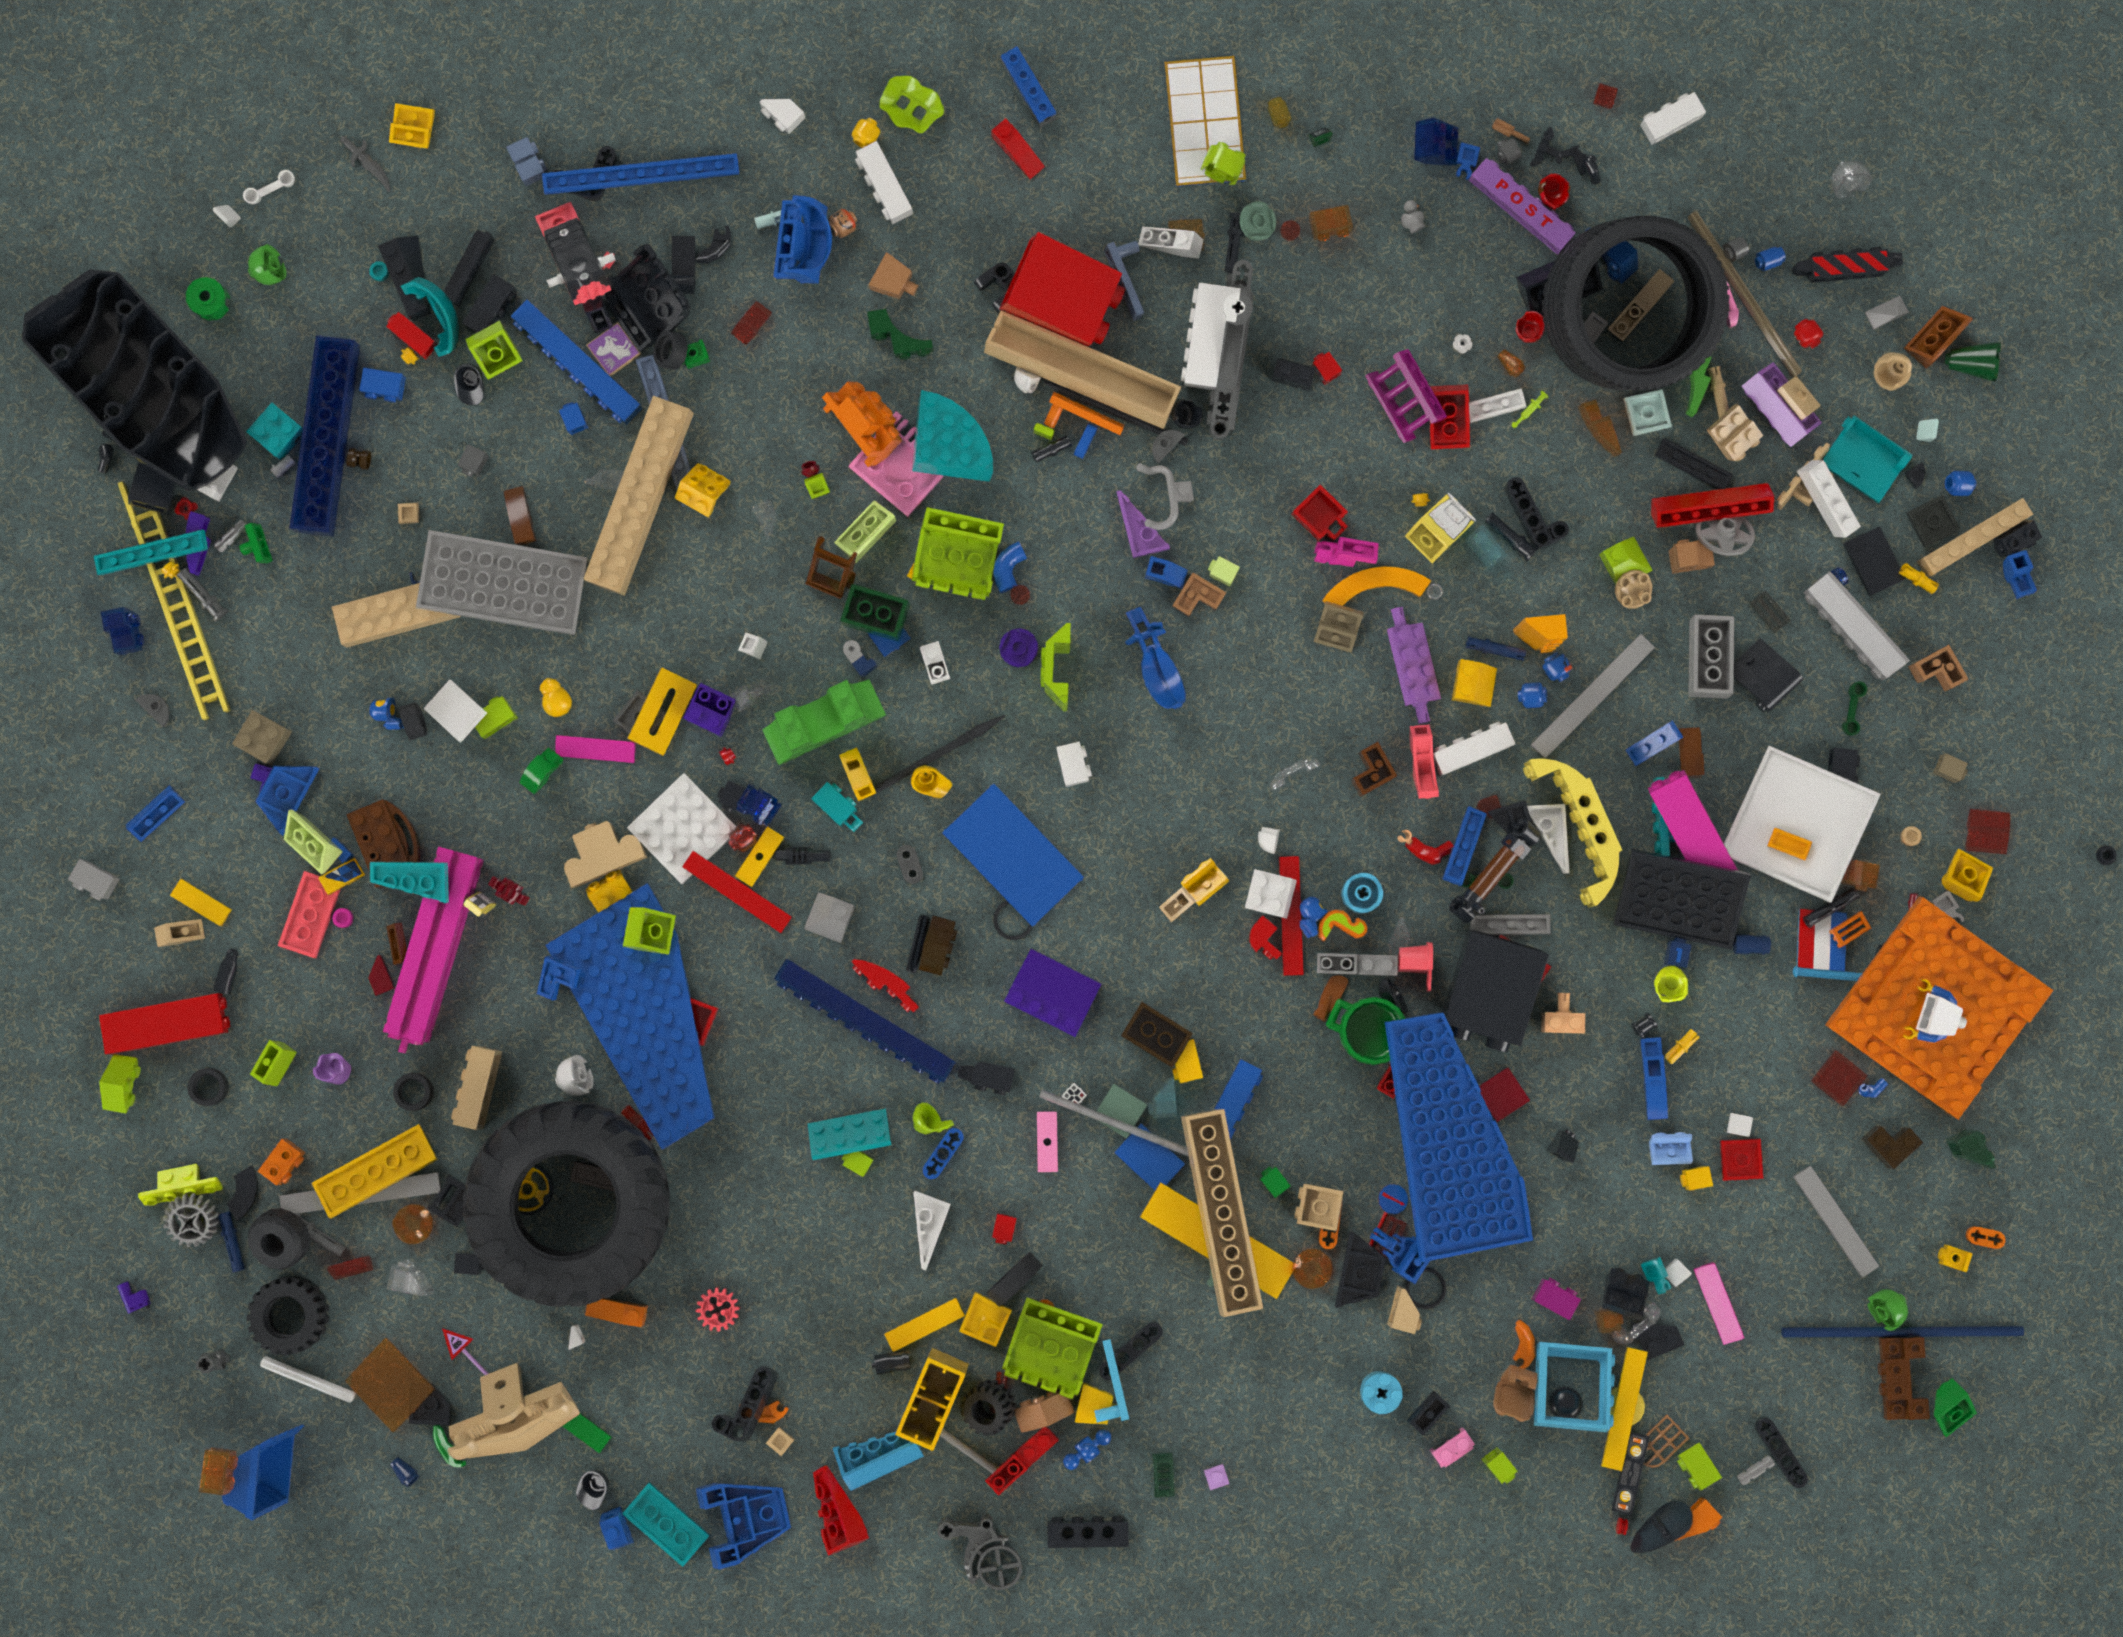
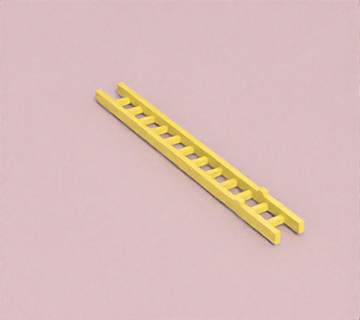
[118,482,231,721]

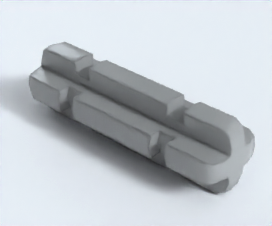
[214,520,247,552]
[1737,1456,1775,1485]

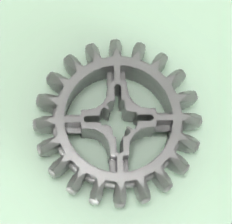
[163,1193,219,1247]

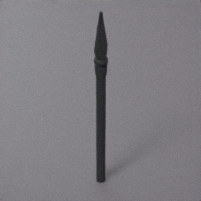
[1044,381,1189,446]
[870,715,1005,797]

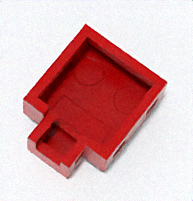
[1291,485,1348,542]
[691,998,719,1046]

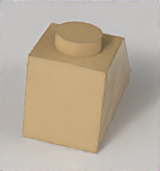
[154,919,205,947]

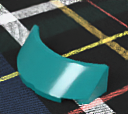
[401,277,459,357]

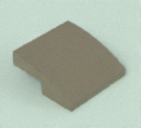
[1314,601,1364,652]

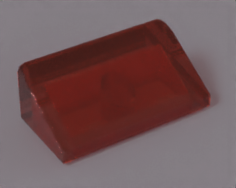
[327,1255,373,1280]

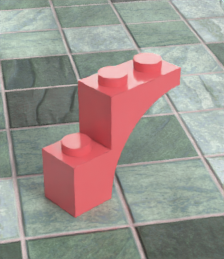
[1410,724,1439,799]

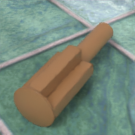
[1492,118,1530,143]

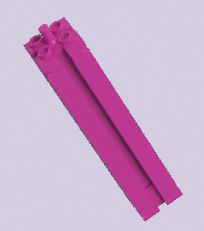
[383,847,484,1054]

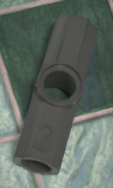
[196,1349,230,1374]

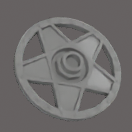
[1695,516,1755,556]

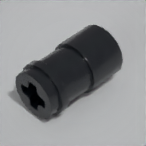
[871,1351,911,1375]

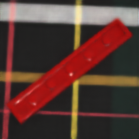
[682,851,792,933]
[1279,856,1303,976]

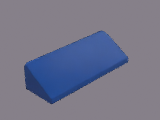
[126,785,185,842]

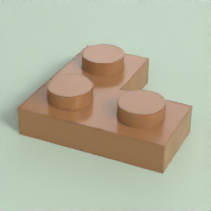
[1172,573,1226,617]

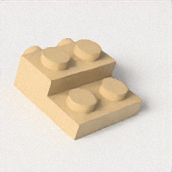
[1707,404,1763,461]
[1295,1184,1344,1231]

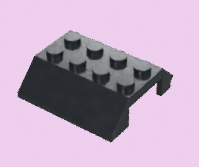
[602,243,691,352]

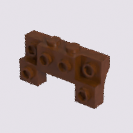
[1878,1336,1930,1420]

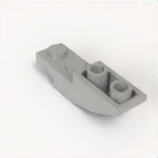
[1317,953,1399,976]

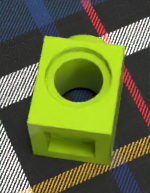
[842,1151,874,1177]

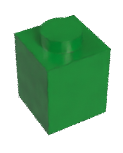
[1259,1166,1291,1198]

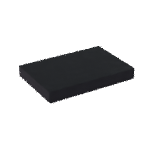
[1843,527,1906,596]

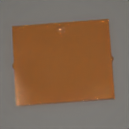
[345,1337,435,1433]

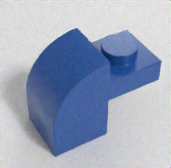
[2003,550,2037,599]

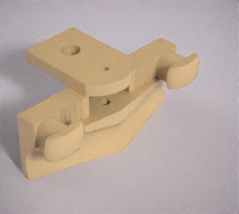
[448,1363,580,1460]

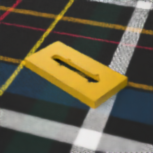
[627,668,697,756]

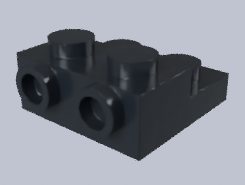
[1602,1268,1650,1321]

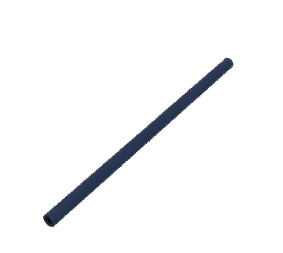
[1781,1326,2024,1338]

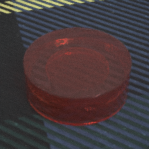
[1280,220,1300,241]
[1010,585,1030,605]

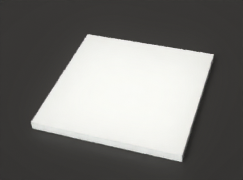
[1724,746,1881,903]

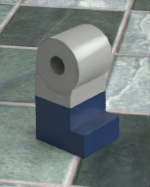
[843,640,878,678]

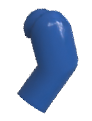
[1859,1078,1888,1098]

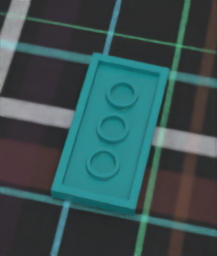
[807,1108,891,1160]
[622,1482,710,1567]

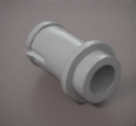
[270,454,296,478]

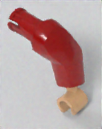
[1398,830,1453,865]

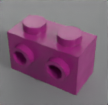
[1531,1277,1581,1320]

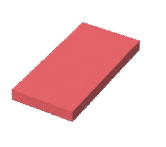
[278,871,341,959]

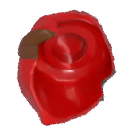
[1538,173,1571,210]

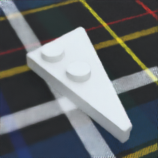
[1527,804,1569,874]
[914,1191,951,1270]

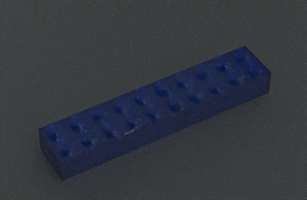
[289,335,360,537]

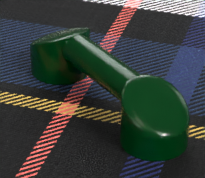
[1842,681,1868,736]
[1461,871,1514,889]

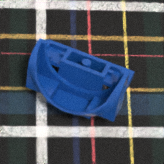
[773,195,832,283]

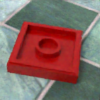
[1720,1139,1764,1181]

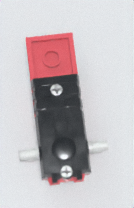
[535,202,616,305]

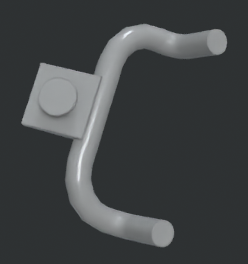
[1136,464,1194,530]

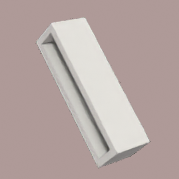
[855,141,913,224]
[1797,460,1861,538]
[1433,721,1515,777]

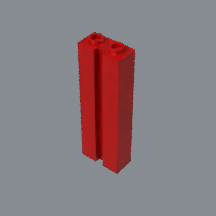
[99,993,230,1055]

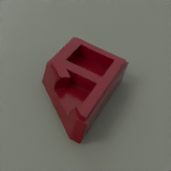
[368,955,395,996]

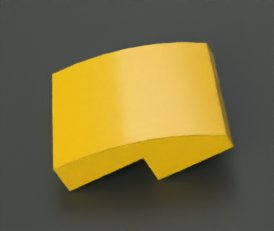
[389,103,435,149]

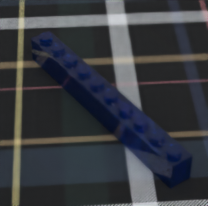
[774,959,957,1084]

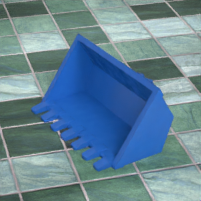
[218,1424,304,1521]

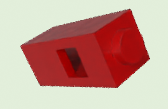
[386,312,437,360]

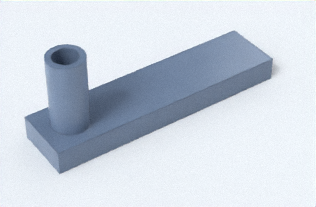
[1104,241,1144,321]

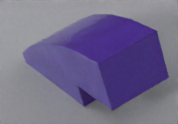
[186,511,211,577]

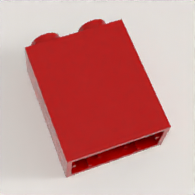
[999,232,1125,347]

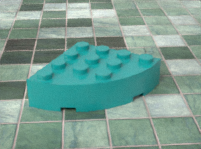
[912,390,993,482]

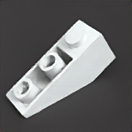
[1138,227,1203,258]

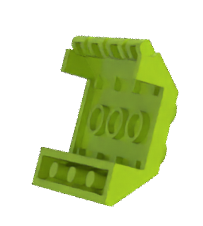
[912,507,1004,600]
[1040,623,1071,712]
[1002,1297,1103,1399]

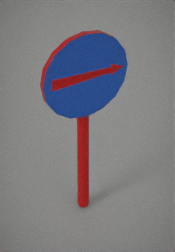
[1369,1184,1408,1246]

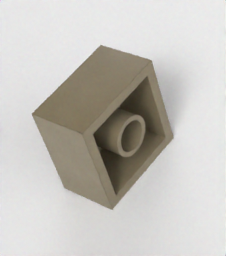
[232,710,292,765]

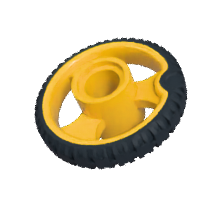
[518,1164,554,1215]

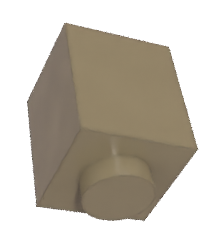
[1933,753,1968,783]

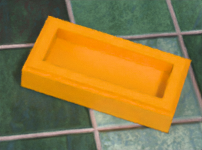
[1767,827,1813,861]

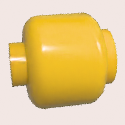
[852,118,880,148]

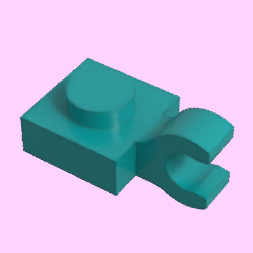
[1640,1257,1671,1294]

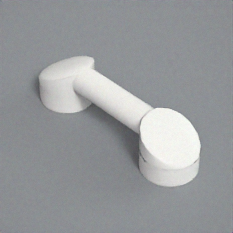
[243,170,295,205]

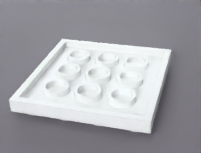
[627,773,739,884]

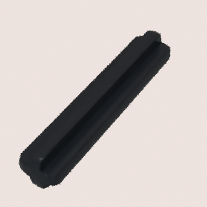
[906,915,930,973]

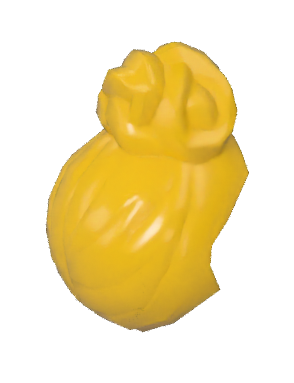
[539,678,572,717]

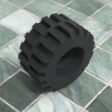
[961,1379,1016,1436]

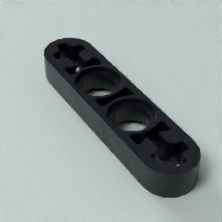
[1099,1322,1163,1380]
[1755,1417,1808,1488]

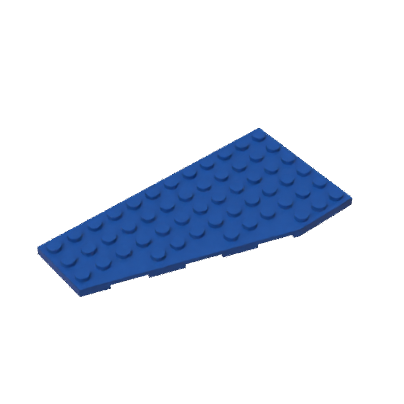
[545,883,715,1149]
[1385,1012,1533,1262]

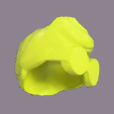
[1654,966,1688,1002]

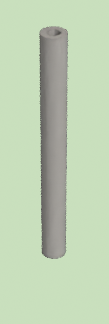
[940,1429,998,1473]

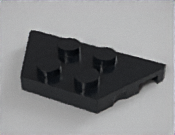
[1335,1231,1386,1308]

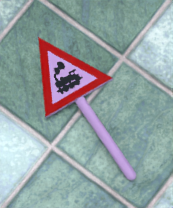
[442,1328,489,1375]

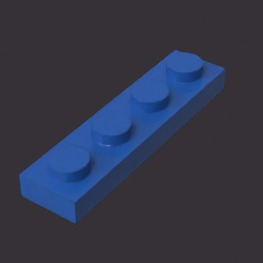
[1442,806,1487,886]

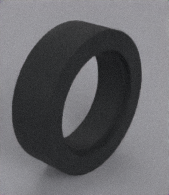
[986,1252,1043,1307]

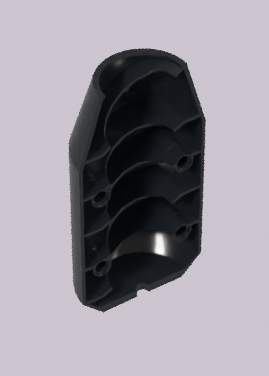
[22,269,247,491]

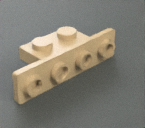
[1777,443,1833,510]

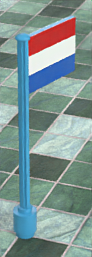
[1793,909,1863,981]

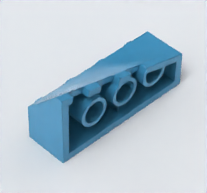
[833,1432,924,1491]

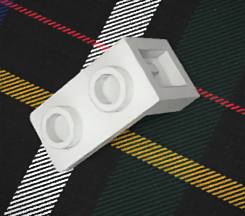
[197,465,238,501]

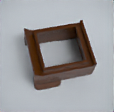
[805,536,857,599]
[1679,727,1704,779]

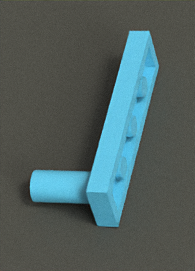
[1094,1339,1129,1423]

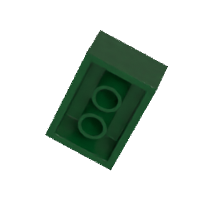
[840,584,910,642]

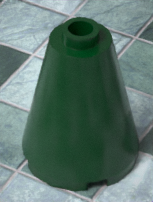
[1945,342,2001,382]

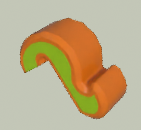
[1317,909,1367,942]

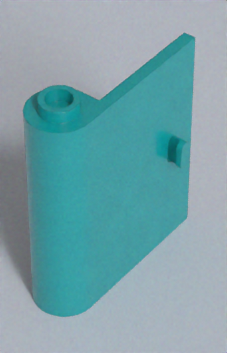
[1823,415,1913,504]

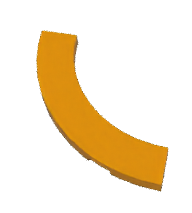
[1322,567,1432,606]

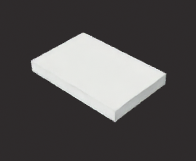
[424,680,487,743]

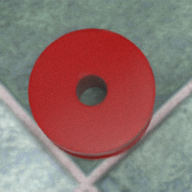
[1616,1518,1628,1535]

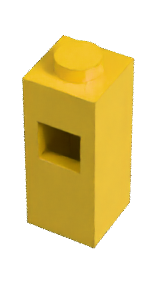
[839,747,876,801]

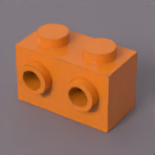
[258,1138,305,1186]

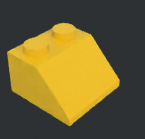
[1452,659,1497,707]

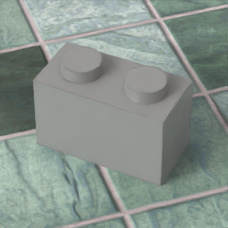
[68,859,120,901]

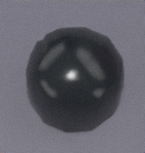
[1171,399,1203,429]

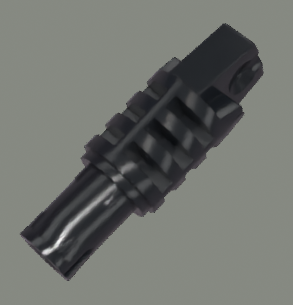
[775,847,831,865]

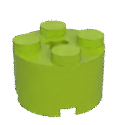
[1200,142,1246,185]

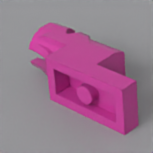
[1314,537,1378,567]

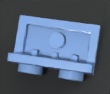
[1649,1132,1693,1165]

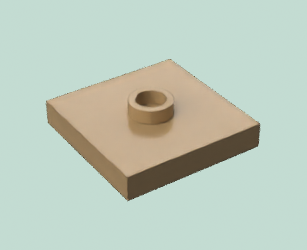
[1777,376,1821,421]

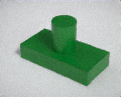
[239,523,273,564]

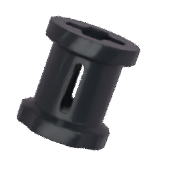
[1631,1013,1658,1039]

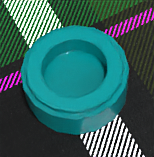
[369,261,390,282]

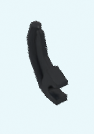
[696,225,731,264]

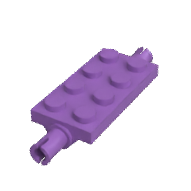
[1387,607,1441,724]

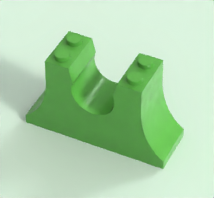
[762,680,886,766]

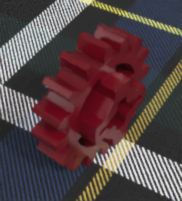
[488,876,530,906]

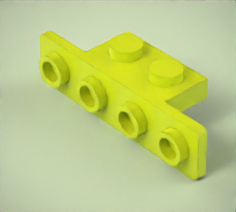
[138,1164,223,1206]

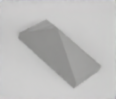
[1865,296,1909,330]

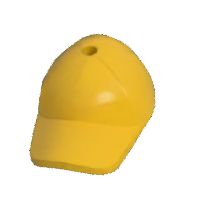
[911,766,952,798]

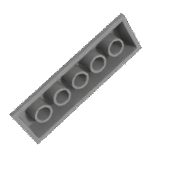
[1803,571,1910,681]

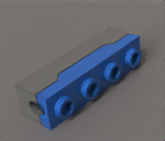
[1000,46,1056,128]

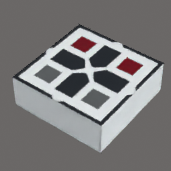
[1060,1082,1088,1104]

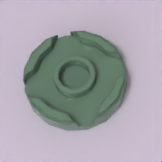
[1239,201,1276,241]

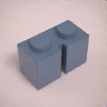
[506,137,547,186]

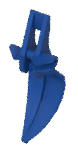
[1125,607,1186,709]

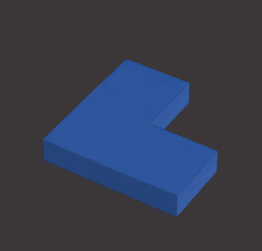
[537,956,581,1000]

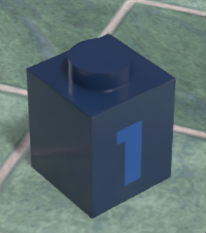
[1664,938,1691,969]

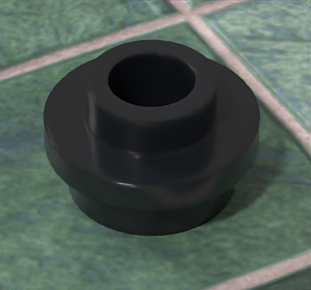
[2096,846,2117,865]

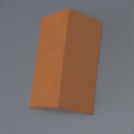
[1904,306,1973,368]

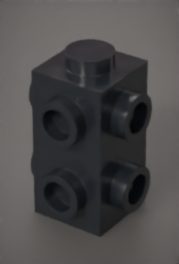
[1992,520,2043,557]

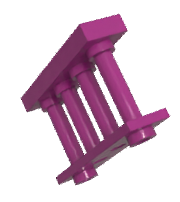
[1365,349,1447,443]

